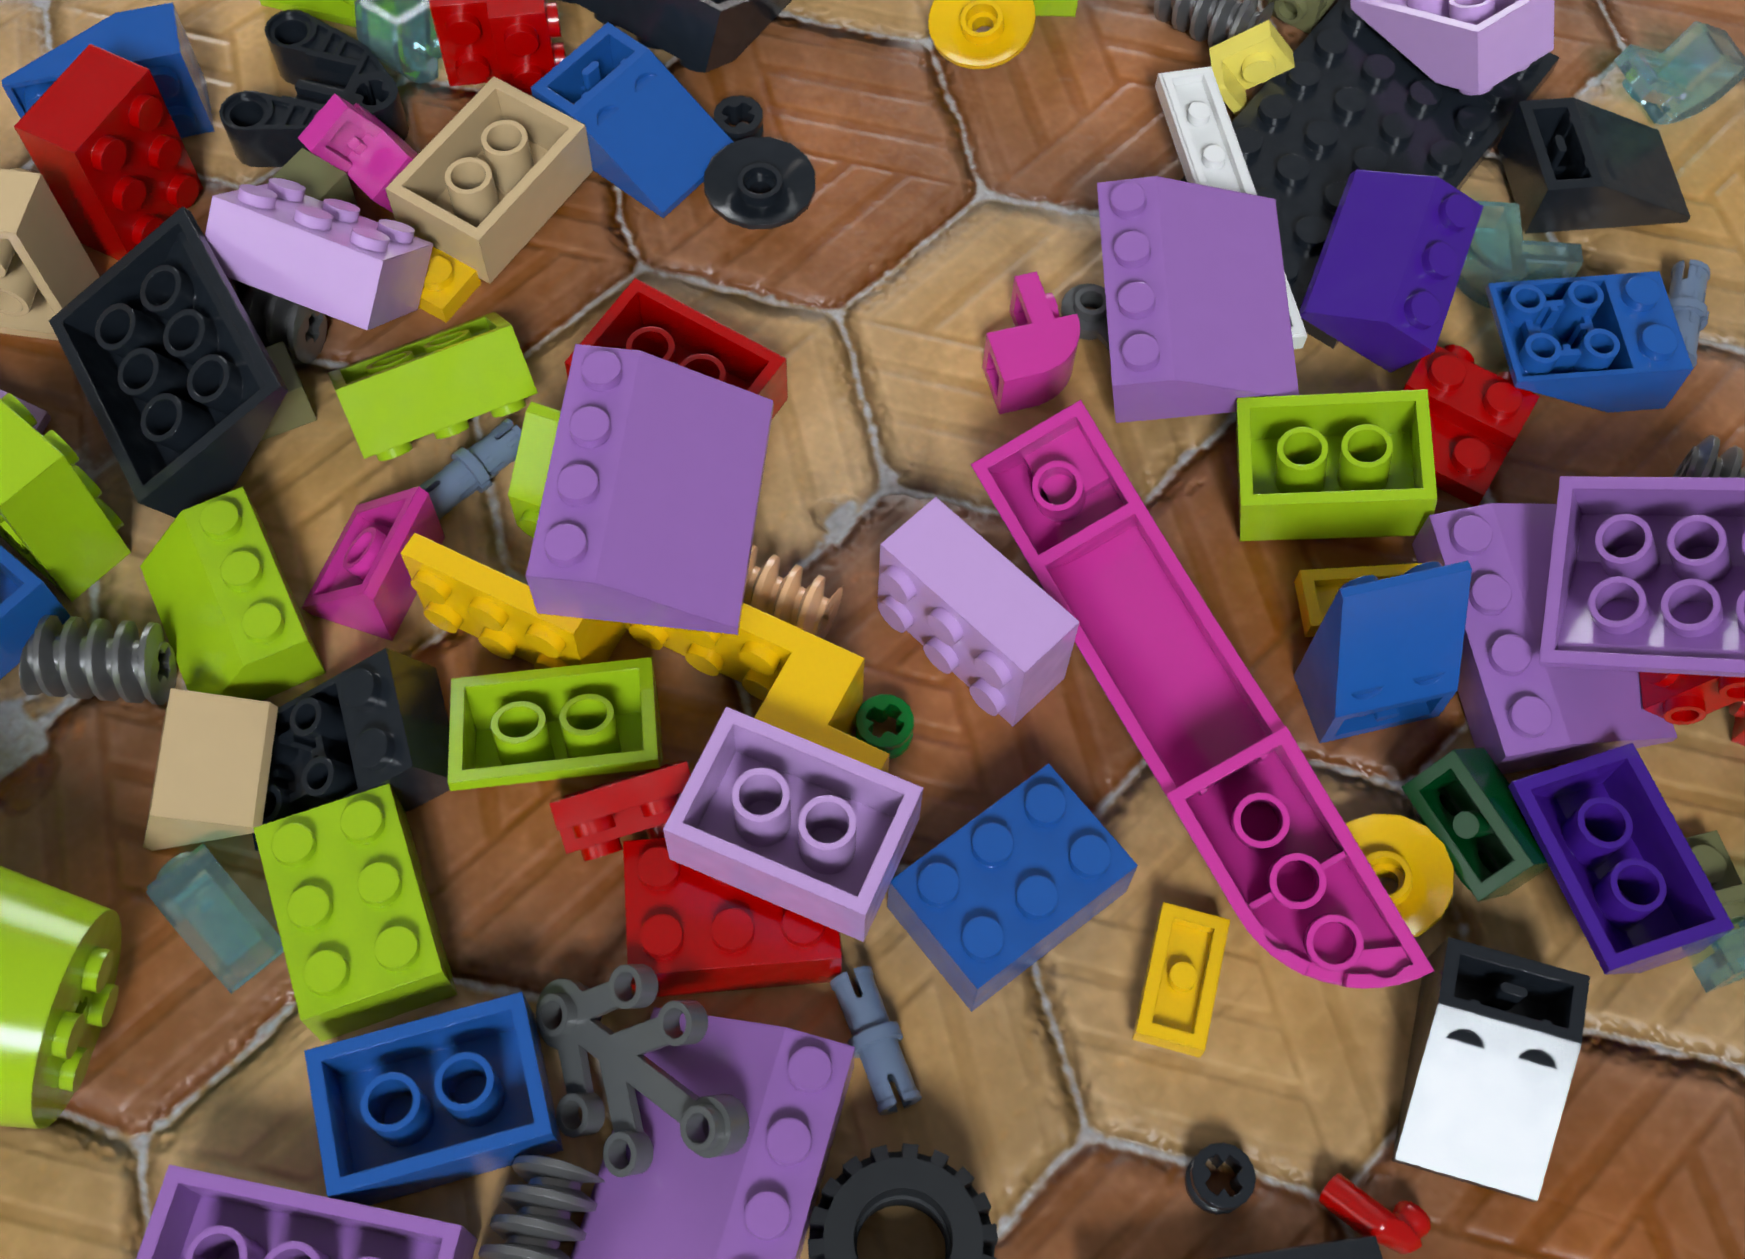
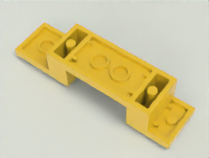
[400,533,890,773]

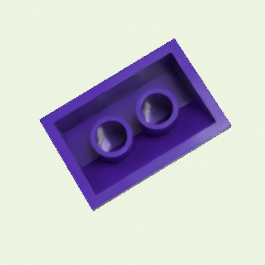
[1299,169,1484,373]
[1508,743,1735,975]

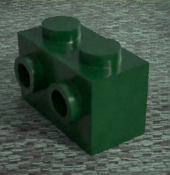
[1401,747,1549,902]

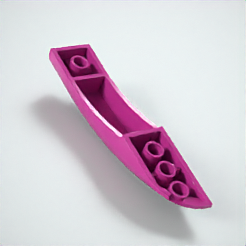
[970,400,1434,989]

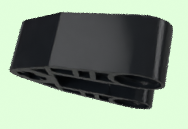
[219,9,409,167]

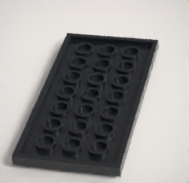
[1180,0,1560,349]

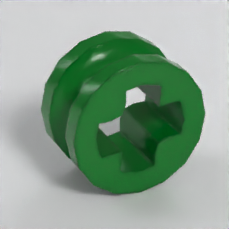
[856,694,914,760]

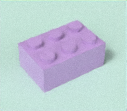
[205,178,434,331]
[877,497,1080,727]
[663,707,923,942]

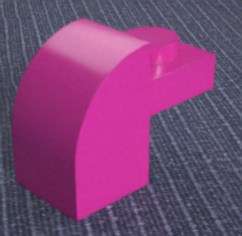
[298,93,418,213]
[982,271,1080,415]

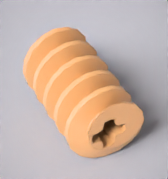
[743,545,843,639]

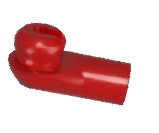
[1319,1173,1431,1254]

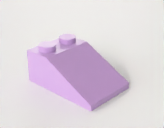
[1350,0,1555,95]

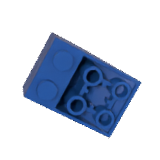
[2,2,214,138]
[531,22,733,219]
[1485,271,1693,413]
[1294,561,1472,744]

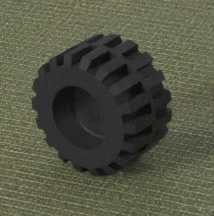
[808,1143,998,1259]

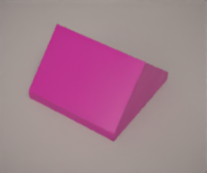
[301,486,445,641]

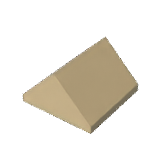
[143,688,278,851]

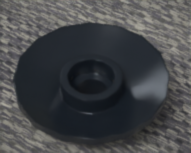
[704,137,816,229]

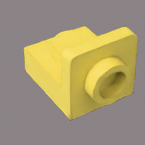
[1209,20,1295,117]

